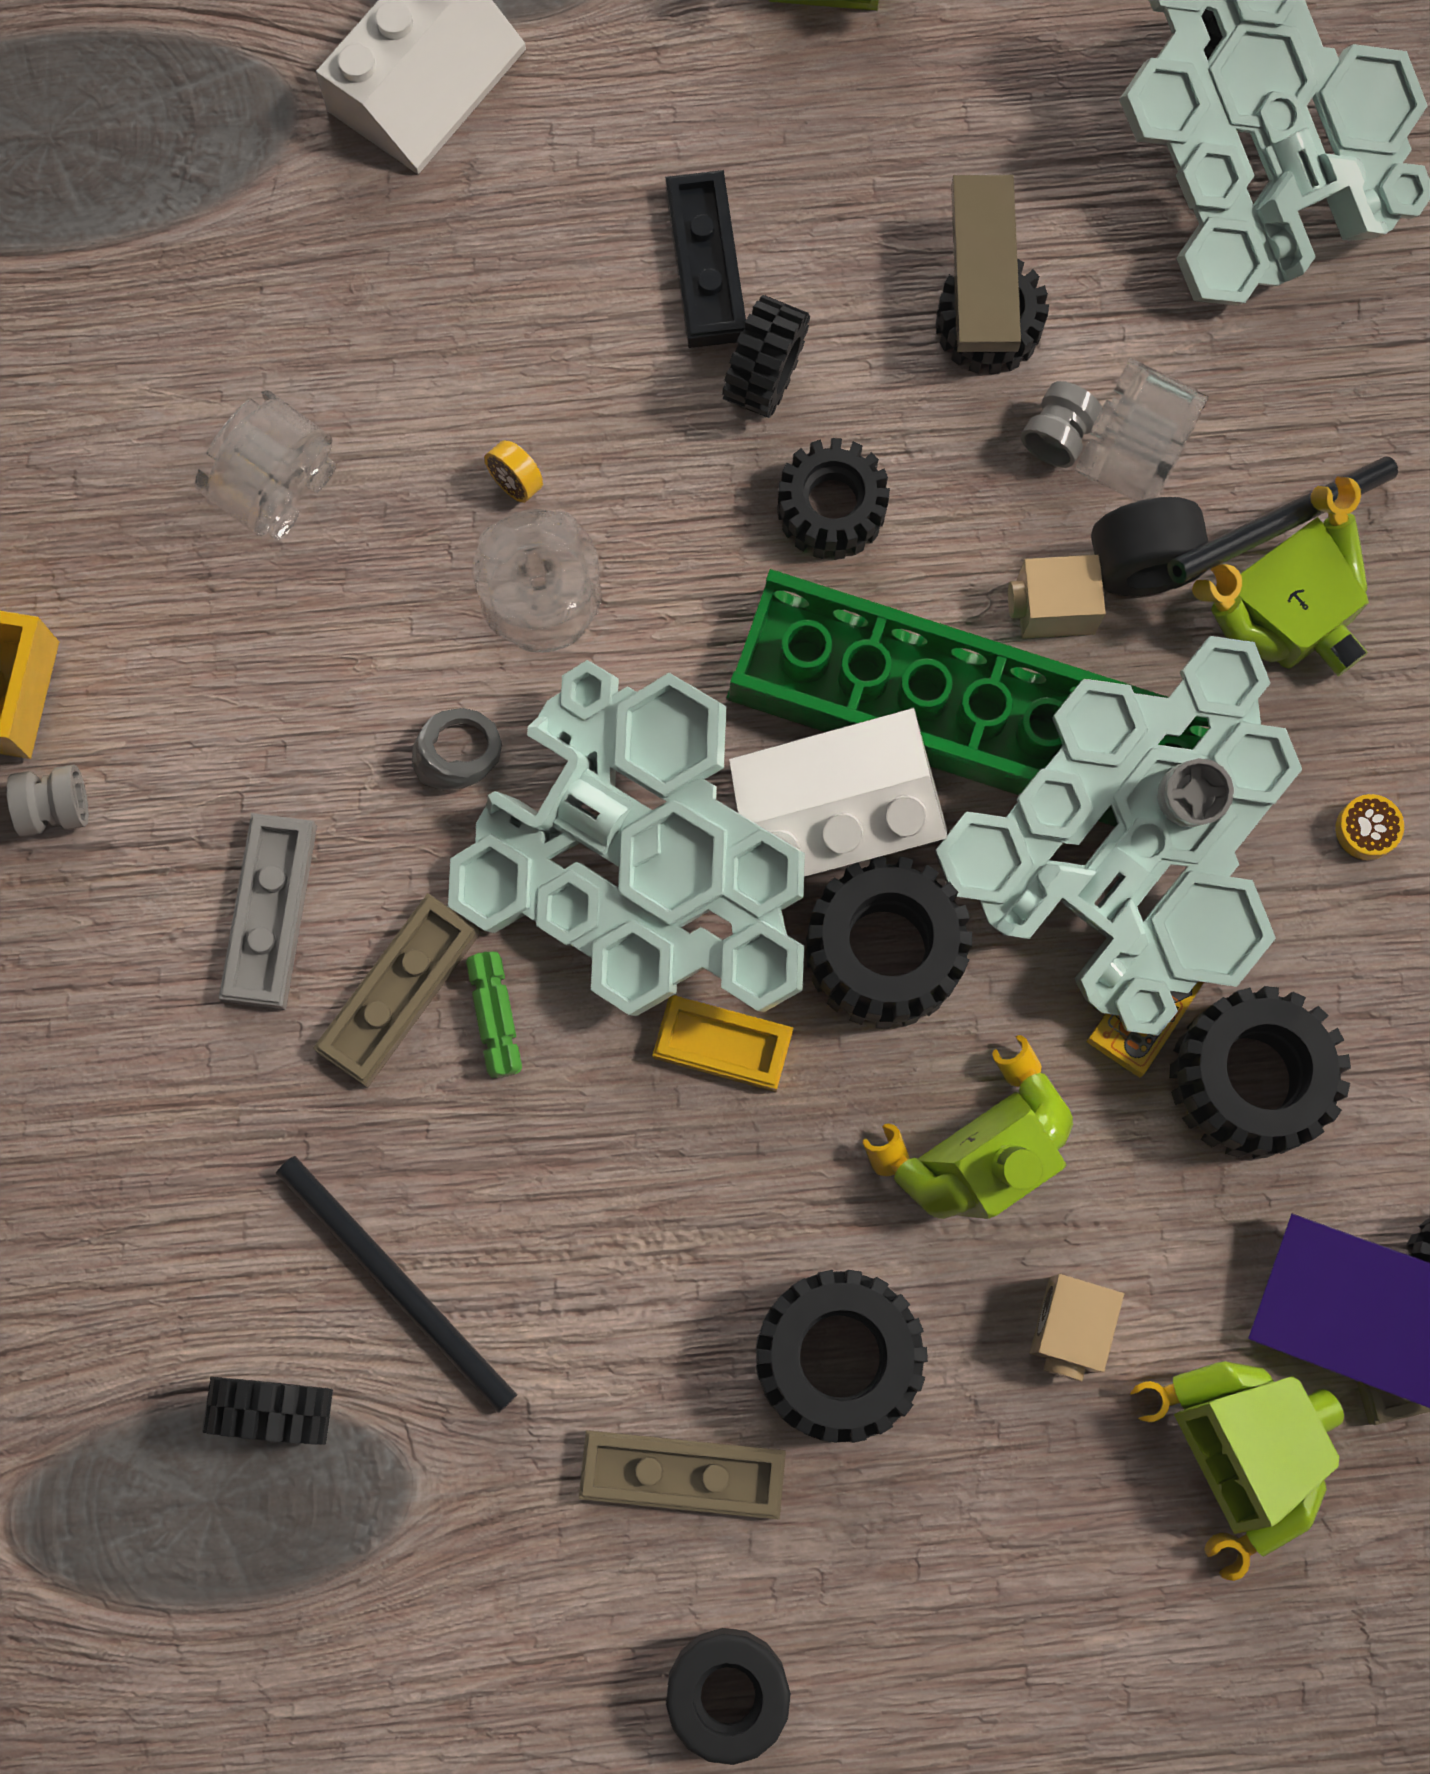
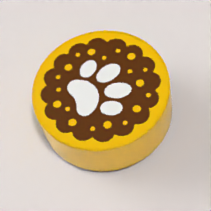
[484,440,543,503]
[1335,794,1404,860]

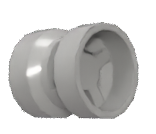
[1021,381,1104,468]
[1157,758,1234,828]
[7,764,89,837]

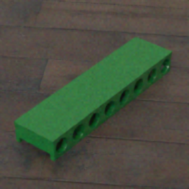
[726,569,1209,827]

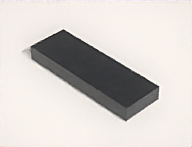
[665,170,746,348]

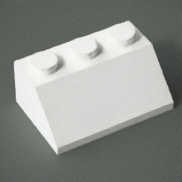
[316,0,526,174]
[729,708,947,877]

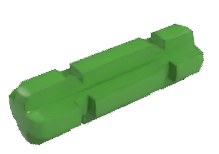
[466,951,522,1078]

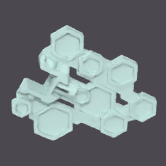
[1119,0,1430,306]
[935,636,1302,1036]
[448,660,805,1016]

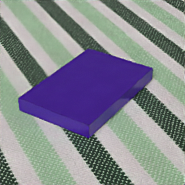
[1248,1213,1430,1408]

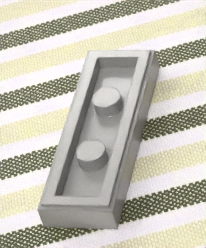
[219,813,317,1010]

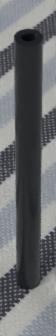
[1167,456,1398,583]
[276,1156,518,1414]

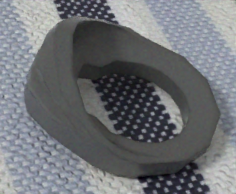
[412,708,502,791]

